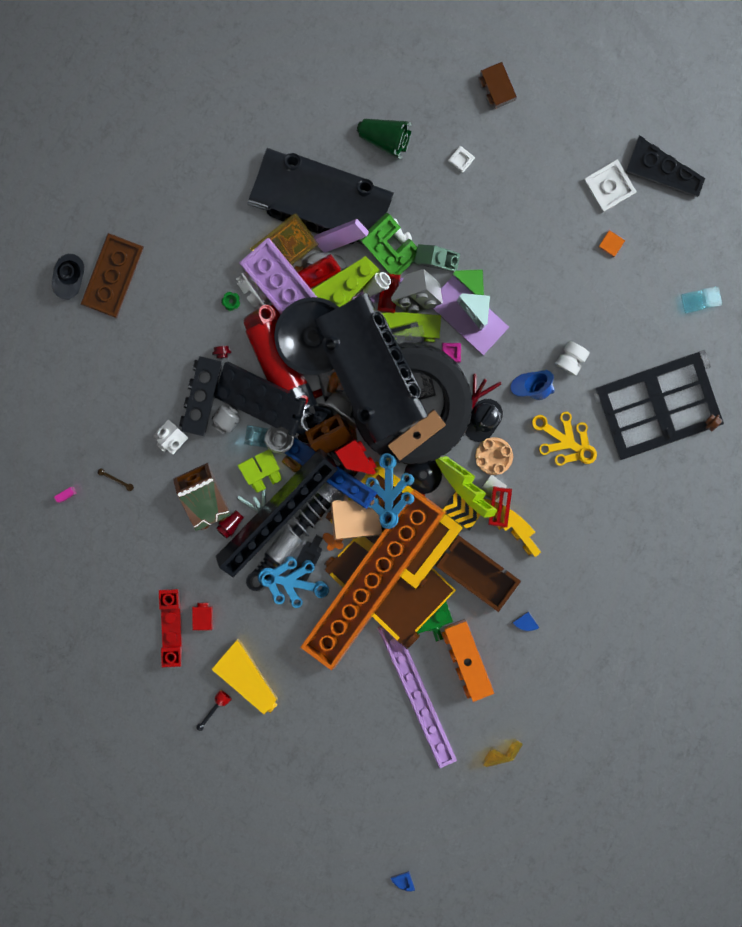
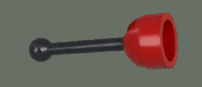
[196,690,232,731]

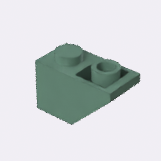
[415,244,460,272]

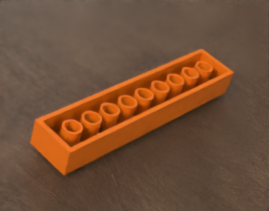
[300,490,447,670]

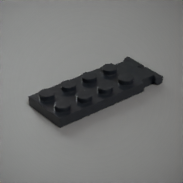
[214,361,306,436]

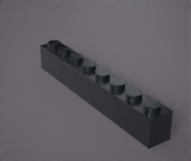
[216,448,338,578]

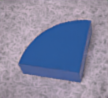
[512,612,539,631]
[391,871,415,891]

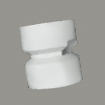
[555,340,590,376]

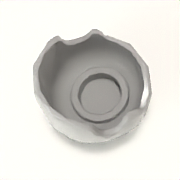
[265,426,294,454]

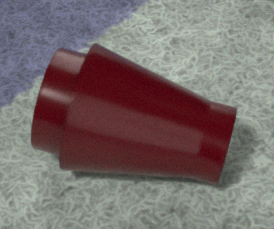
[216,510,244,539]

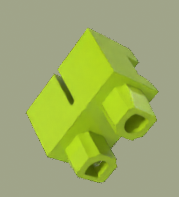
[237,449,282,493]

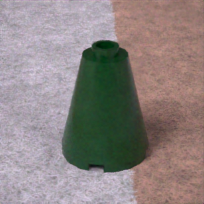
[357,119,412,159]

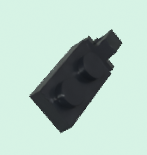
[289,534,323,581]

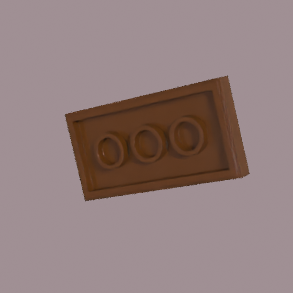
[81,233,144,318]

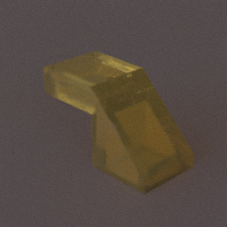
[482,738,523,767]

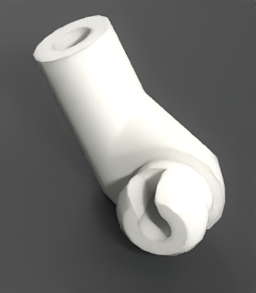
[393,219,412,244]

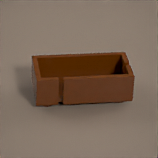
[435,535,521,612]

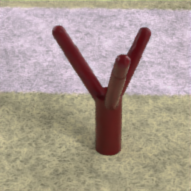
[472,374,502,410]

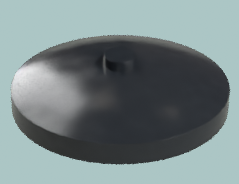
[274,297,339,375]

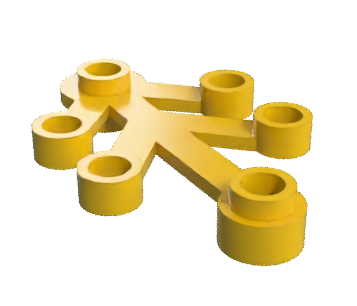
[532,412,597,466]

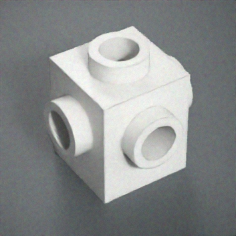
[153,419,188,454]

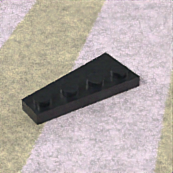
[626,135,705,197]

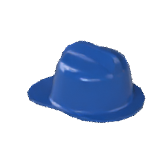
[511,370,555,400]

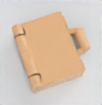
[330,494,382,540]

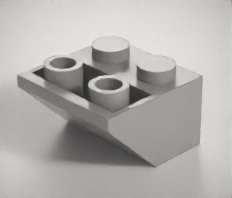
[391,269,443,313]

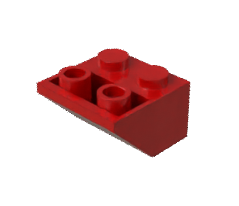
[334,439,377,475]

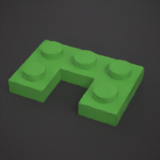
[359,213,418,275]

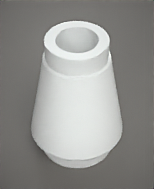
[363,272,391,297]

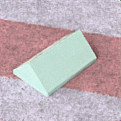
[457,293,490,330]

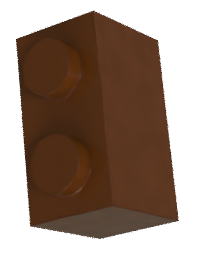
[478,62,517,109]
[305,413,353,454]

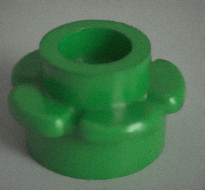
[221,292,240,311]

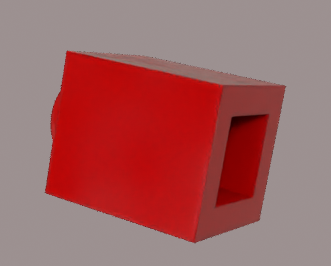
[192,602,213,630]

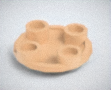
[475,437,513,475]

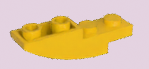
[483,498,541,557]

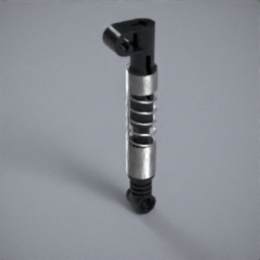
[246,444,358,591]

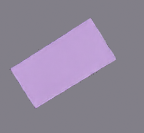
[239,238,317,314]
[433,275,509,355]

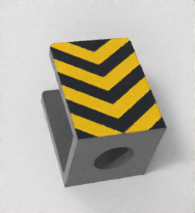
[443,491,480,531]

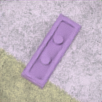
[313,219,369,253]

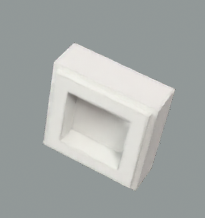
[448,146,475,173]

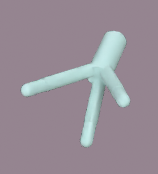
[237,489,266,513]

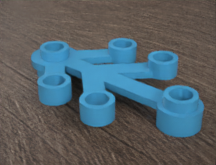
[366,453,414,529]
[258,556,329,608]

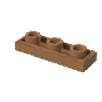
[388,409,446,460]

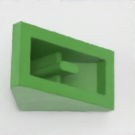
[452,270,484,295]

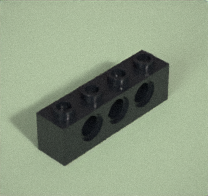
[179,356,223,437]

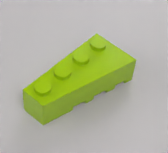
[312,256,380,307]

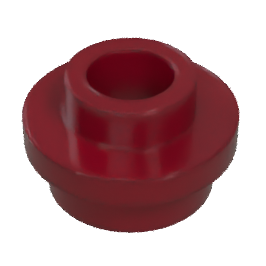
[212,346,231,359]

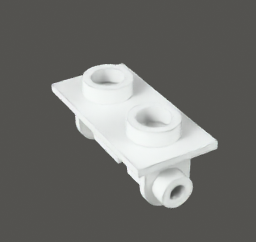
[236,272,271,309]

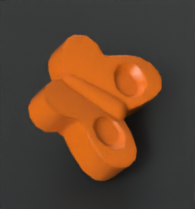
[323,533,344,551]

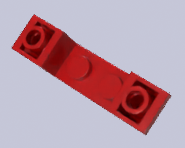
[159,589,182,667]

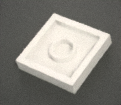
[584,159,637,212]

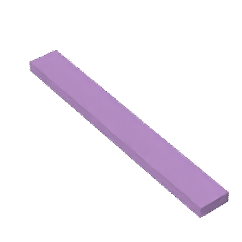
[378,626,457,768]

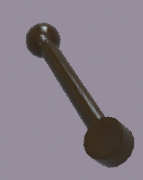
[97,468,134,491]

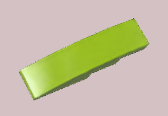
[435,456,497,518]

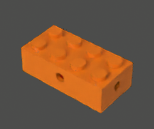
[442,619,495,702]

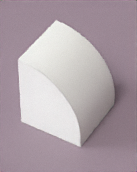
[480,475,507,501]

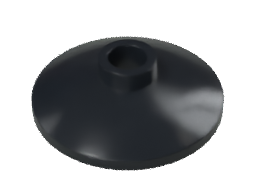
[404,460,442,494]

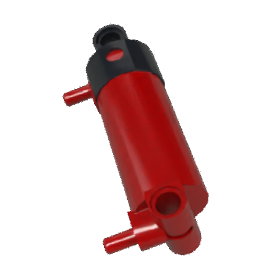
[244,305,323,435]

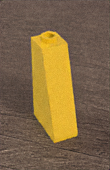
[212,639,277,714]

